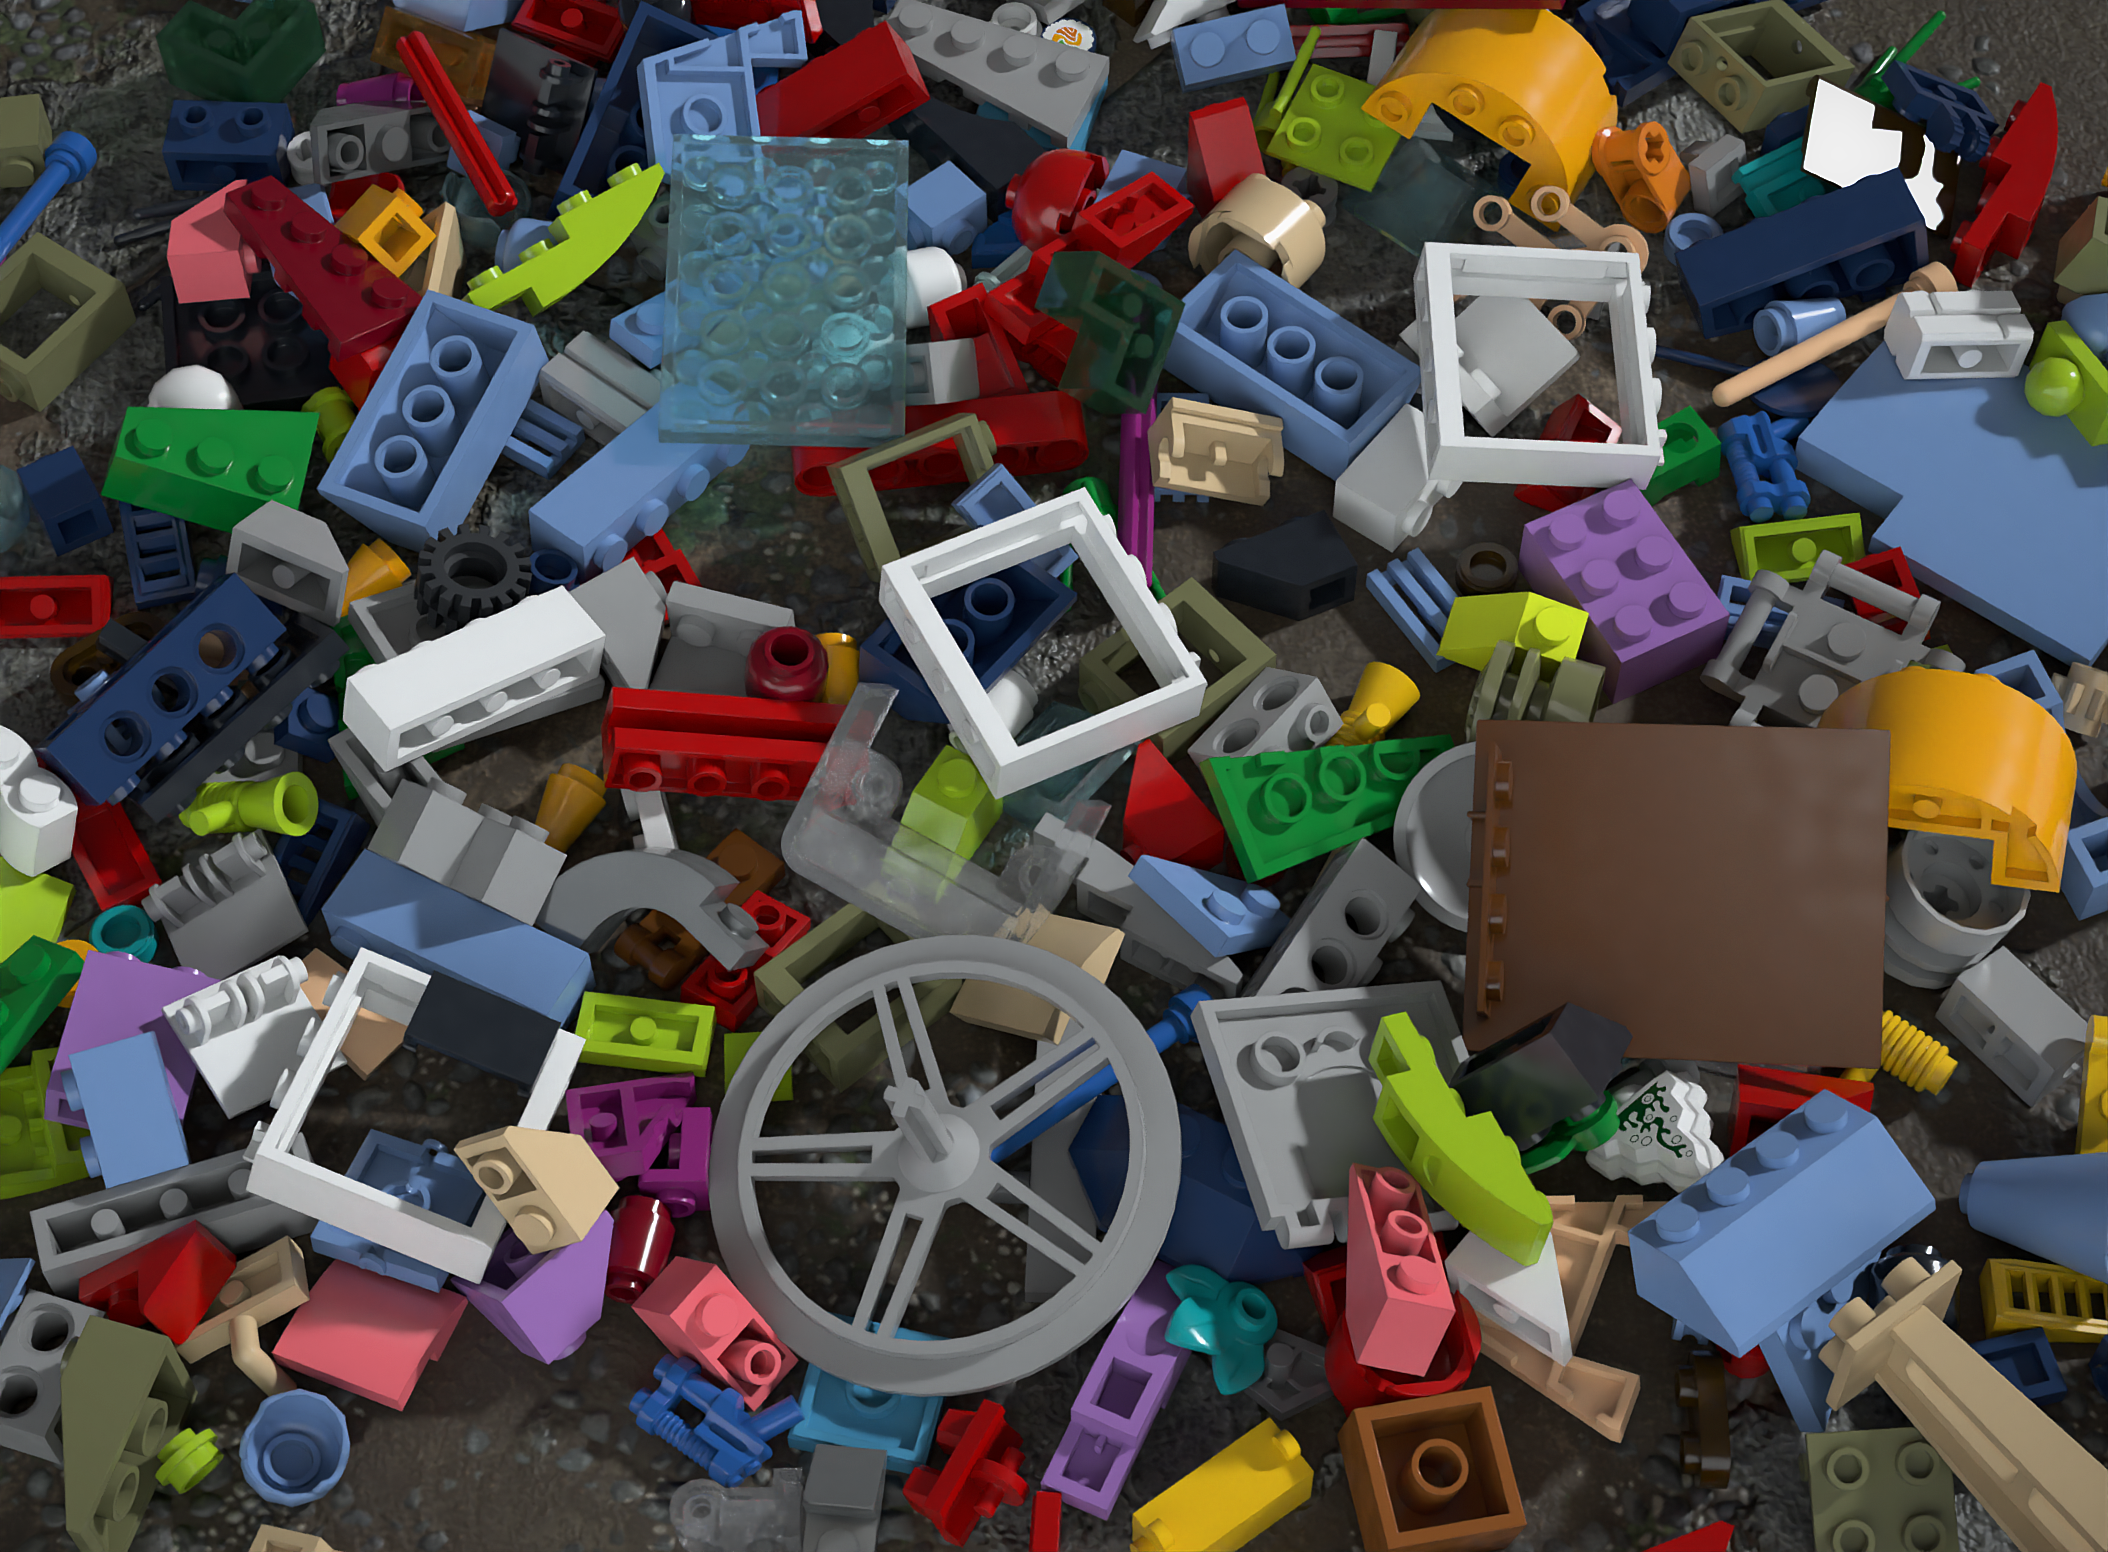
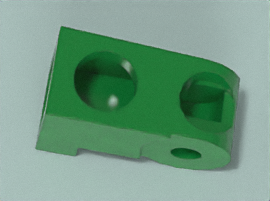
[1607,405,1721,507]

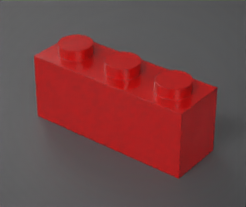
[755,20,931,174]

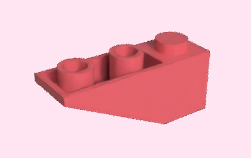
[1346,1163,1456,1377]

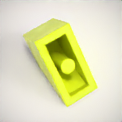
[1436,592,1589,682]

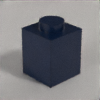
[16,446,114,557]

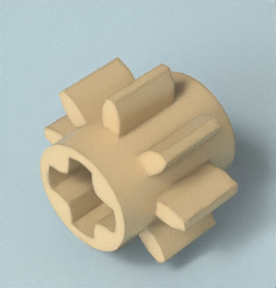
[2051,662,2108,738]

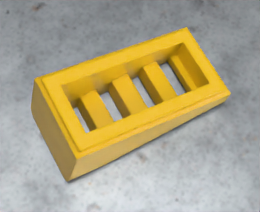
[1979,1258,2108,1343]

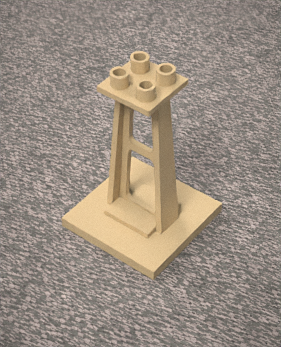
[1818,1257,2108,1552]

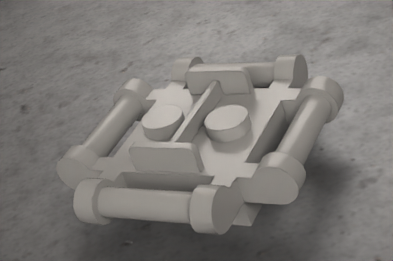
[1700,549,1966,728]

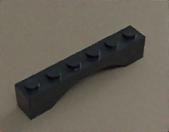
[806,0,1046,223]

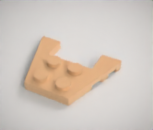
[1449,1194,1679,1443]

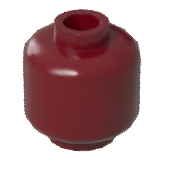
[744,626,829,703]

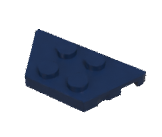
[1572,0,1678,108]

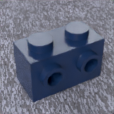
[162,100,296,191]

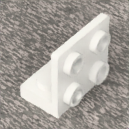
[1399,296,1580,438]

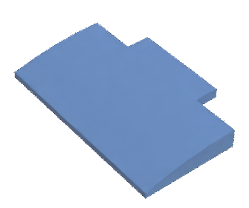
[1795,340,2108,667]

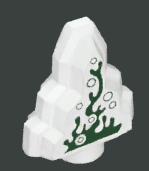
[1585,1070,1724,1193]

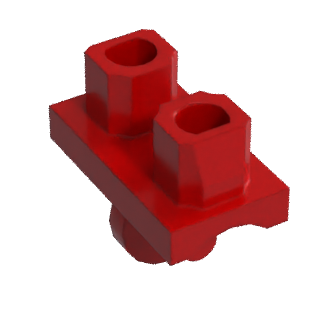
[903,1399,1031,1548]

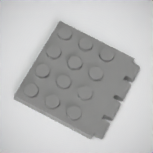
[1190,980,1469,1249]

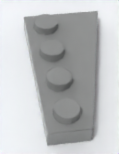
[887,0,1109,149]

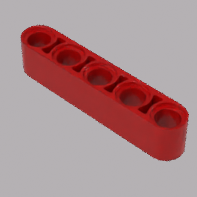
[789,391,1089,497]

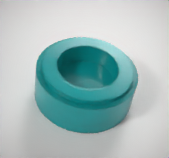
[89,905,159,963]

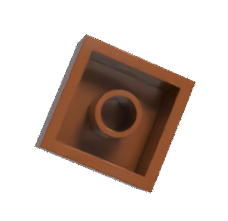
[1337,1386,1527,1552]

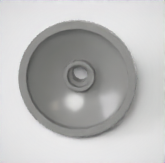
[1393,741,1476,932]

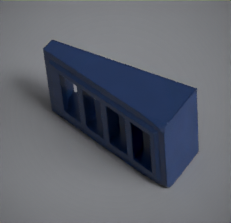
[118,500,197,610]
[273,798,371,928]

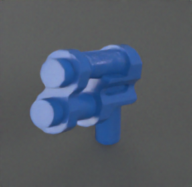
[1717,411,1811,523]
[629,1354,805,1490]

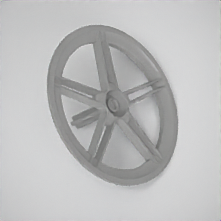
[709,935,1182,1397]

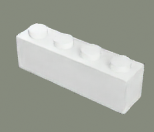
[342,586,606,772]

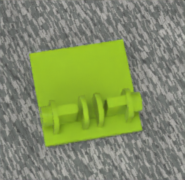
[1266,64,1402,192]

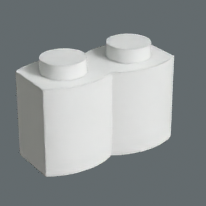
[0,725,78,877]

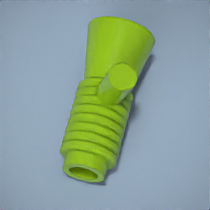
[179,772,318,836]

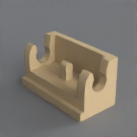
[1147,397,1284,506]

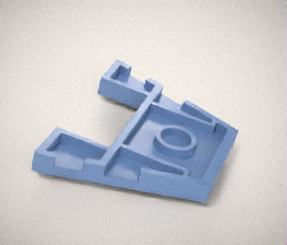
[637,10,829,231]

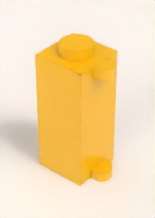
[1129,1417,1314,1552]

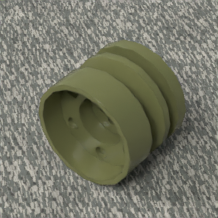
[1464,639,1606,743]

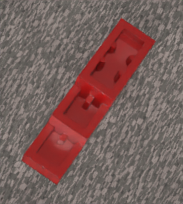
[982,171,1195,345]

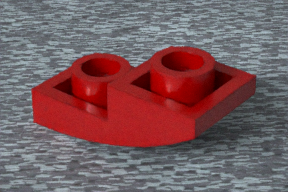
[680,890,811,1033]

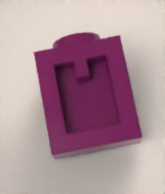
[638,1107,715,1218]

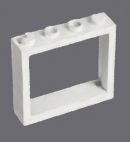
[1413,242,1667,490]
[879,487,1208,799]
[243,947,586,1285]

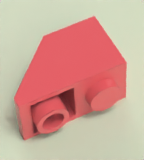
[167,179,262,304]
[631,1256,799,1412]

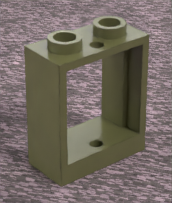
[1668,0,1855,133]
[0,232,137,412]
[827,413,997,583]
[1078,577,1276,766]
[754,883,962,1093]

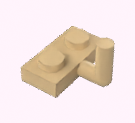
[174,1235,310,1397]

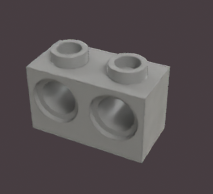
[1187,667,1344,783]
[0,1289,109,1464]

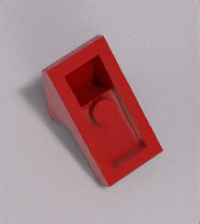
[927,282,1030,400]
[79,1219,237,1346]

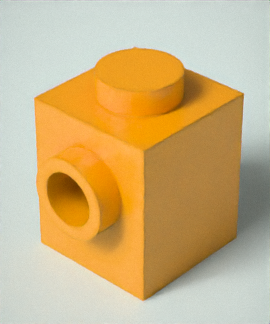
[334,184,437,278]

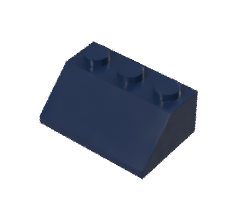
[858,524,1078,724]

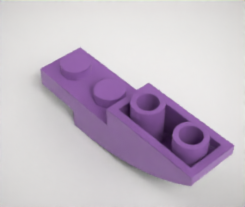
[1041,1260,1192,1521]

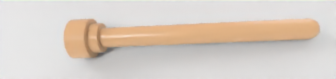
[1712,262,1958,407]

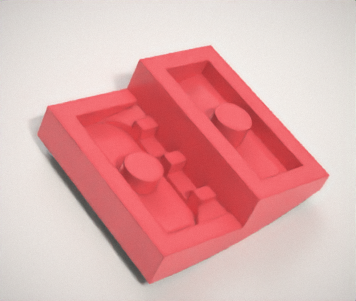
[272,1259,468,1411]

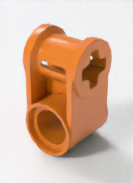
[1591,121,1691,233]

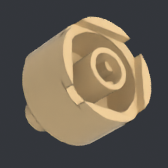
[1188,173,1326,289]

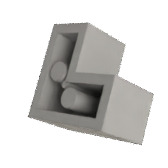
[367,777,567,926]

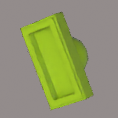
[2024,320,2108,446]

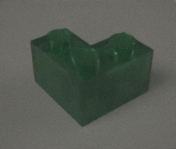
[155,0,326,103]
[1034,251,1186,415]

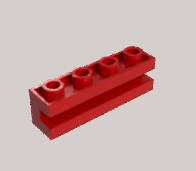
[601,687,871,806]

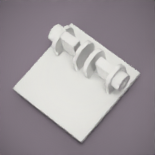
[161,955,348,1119]

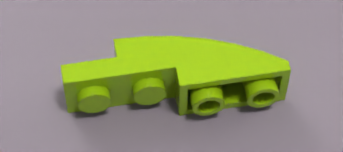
[461,163,665,317]
[1368,1011,1554,1266]

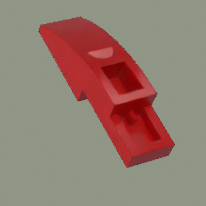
[1949,82,2058,288]

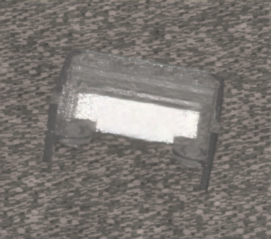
[781,682,1111,944]

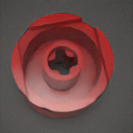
[1324,1290,1482,1418]

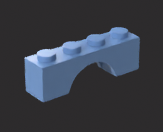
[1974,650,2108,921]

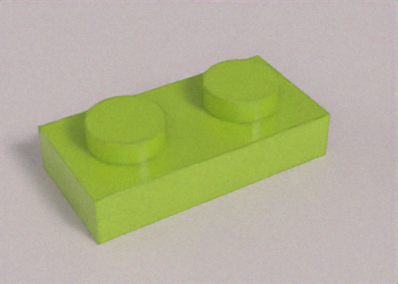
[575,991,717,1077]

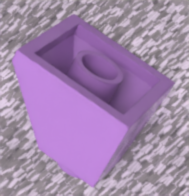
[451,1209,614,1365]

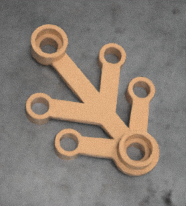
[1453,186,1649,340]

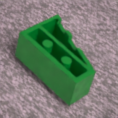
[101,406,320,534]

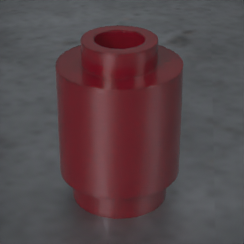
[604,1195,675,1304]

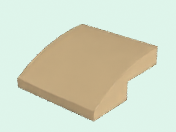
[950,908,1125,1045]

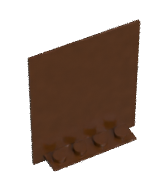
[1462,719,1891,1069]

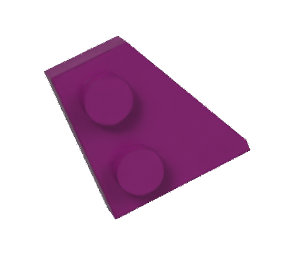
[565,1072,697,1182]

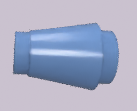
[1753,297,1846,356]

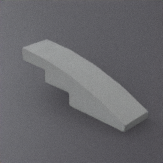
[1033,812,1243,1000]

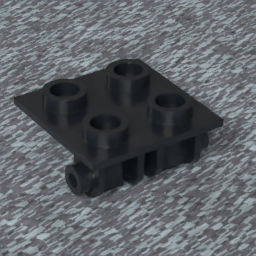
[480,28,598,175]

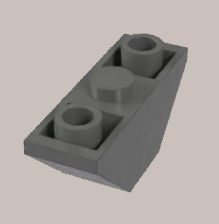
[310,101,451,185]

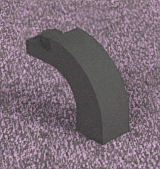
[535,847,770,971]

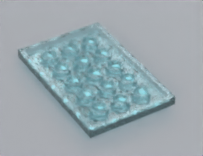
[658,134,909,448]

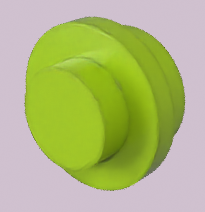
[155,1428,224,1494]

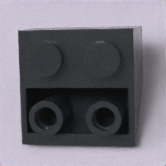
[1448,1002,1633,1151]

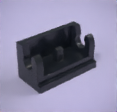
[402,970,561,1100]

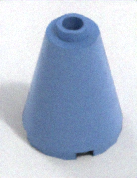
[1959,1152,2108,1285]

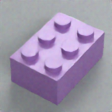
[1518,479,1730,704]

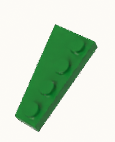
[1199,734,1455,884]

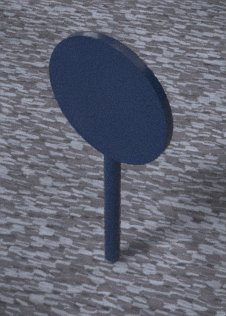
[1655,345,1841,418]

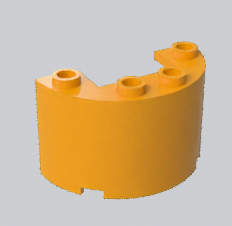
[1361,9,1618,233]
[1817,666,2077,893]

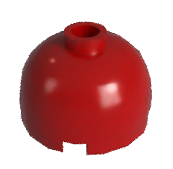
[1005,148,1109,252]

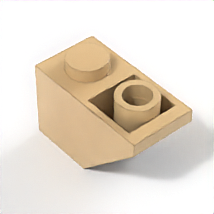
[453,1126,619,1255]

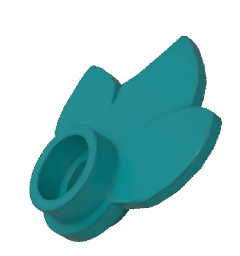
[1164,1264,1278,1395]

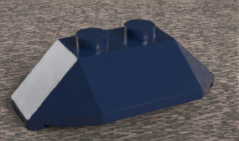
[1067,1095,1326,1285]

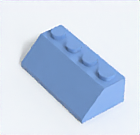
[1159,249,1421,481]
[317,289,549,553]
[1628,1089,1936,1358]

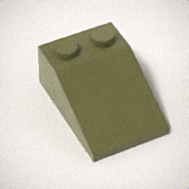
[60,1315,198,1552]

